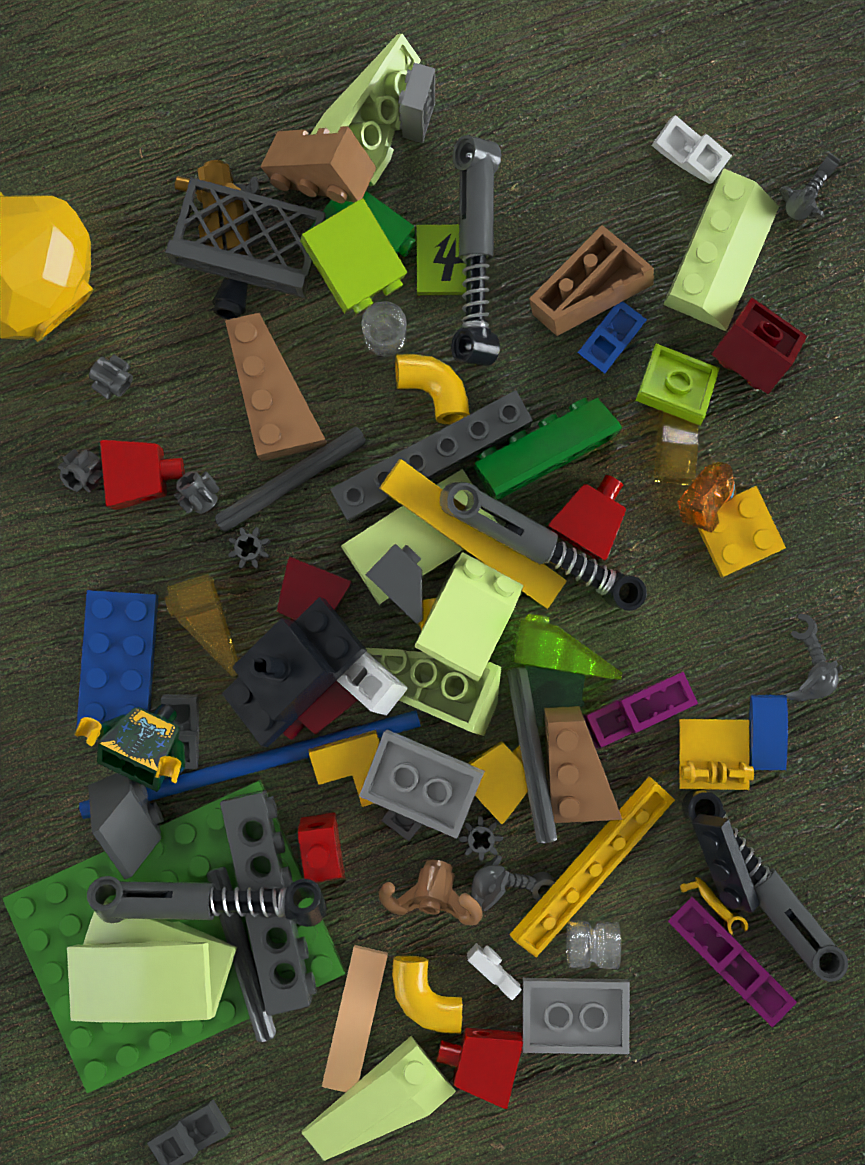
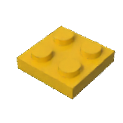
[692,486,786,577]

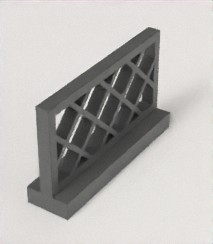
[166,177,326,298]

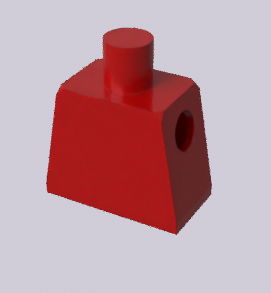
[100,440,185,510]
[546,475,626,563]
[298,812,346,883]
[436,1028,523,1109]

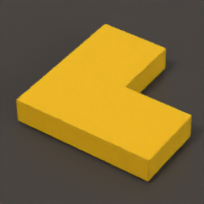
[308,730,380,807]

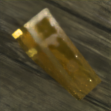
[654,410,698,485]
[165,574,239,677]

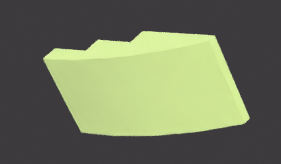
[341,469,498,605]
[83,898,237,1017]
[67,941,212,1023]

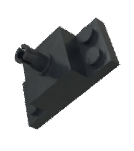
[222,597,367,747]

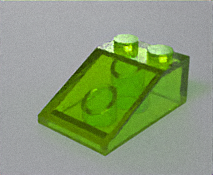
[510,614,623,680]

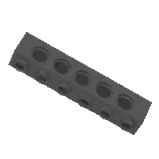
[331,390,533,524]
[220,789,317,1016]

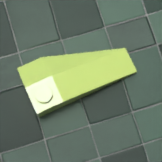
[310,34,420,186]
[366,648,501,736]
[302,1035,456,1161]

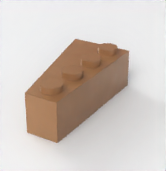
[225,313,327,462]

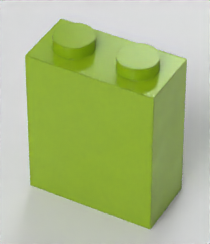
[300,198,408,314]

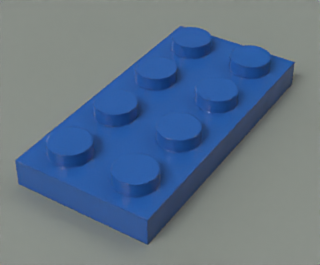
[76,590,159,729]

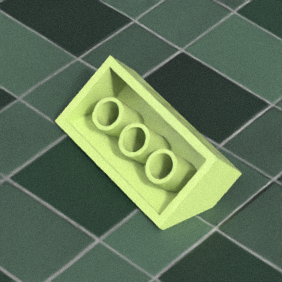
[663,168,779,331]

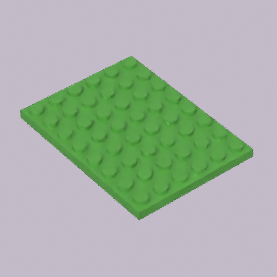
[2,780,346,1093]

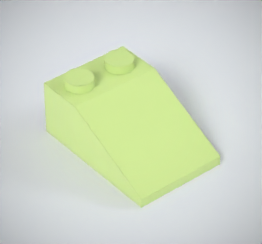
[414,552,524,681]

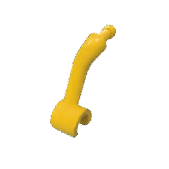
[679,877,748,935]

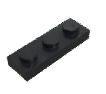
[692,814,760,913]

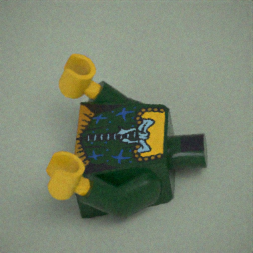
[74,704,186,792]

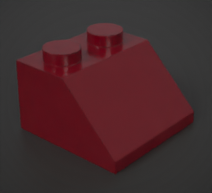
[711,297,807,394]

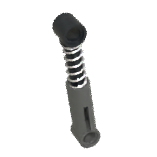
[451,135,501,366]
[440,482,647,611]
[682,789,848,982]
[87,876,327,927]

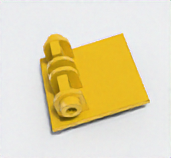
[679,719,754,790]

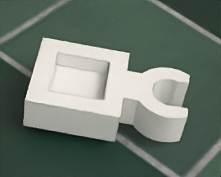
[467,943,522,1000]

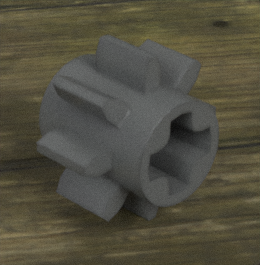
[89,354,133,399]
[58,449,103,493]
[174,471,220,514]
[228,527,271,569]
[459,815,503,861]

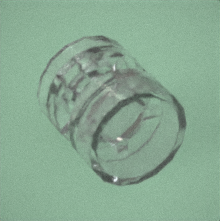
[361,301,408,357]
[566,921,621,970]

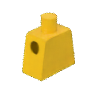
[467,741,528,824]

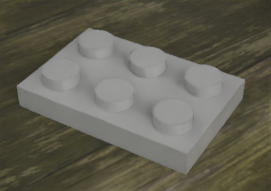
[359,730,485,839]
[522,978,630,1054]

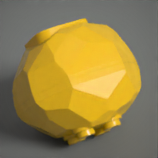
[0,192,94,342]

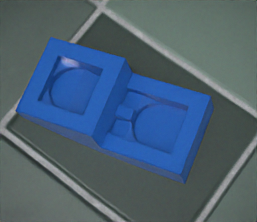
[578,301,647,374]
[749,695,788,770]

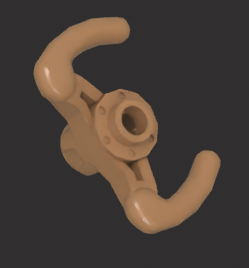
[379,860,483,925]

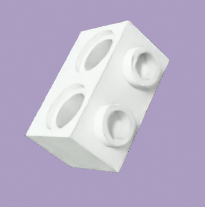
[337,651,408,716]

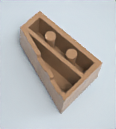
[260,126,377,203]
[529,225,654,336]
[544,706,622,823]

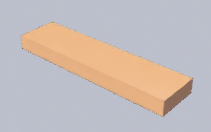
[322,945,388,1093]

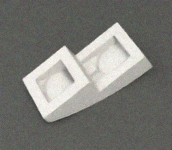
[651,115,732,184]

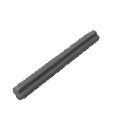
[214,427,366,532]
[507,667,557,844]
[207,867,276,1042]

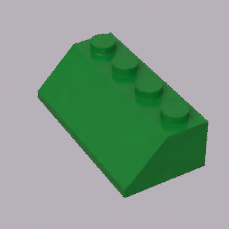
[473,397,622,501]

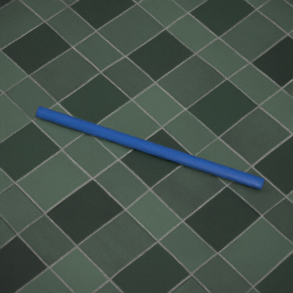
[79,710,421,819]

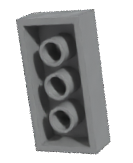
[398,62,436,143]

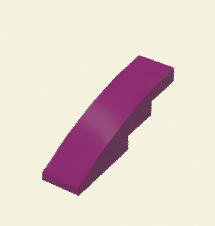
[583,672,698,748]
[668,897,797,1028]

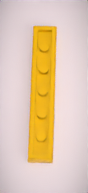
[379,459,567,609]
[509,777,675,958]

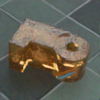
[677,462,736,533]

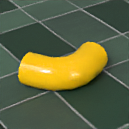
[395,354,470,424]
[392,956,462,1034]

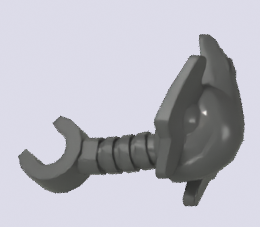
[779,153,841,221]
[785,614,843,702]
[471,855,555,911]

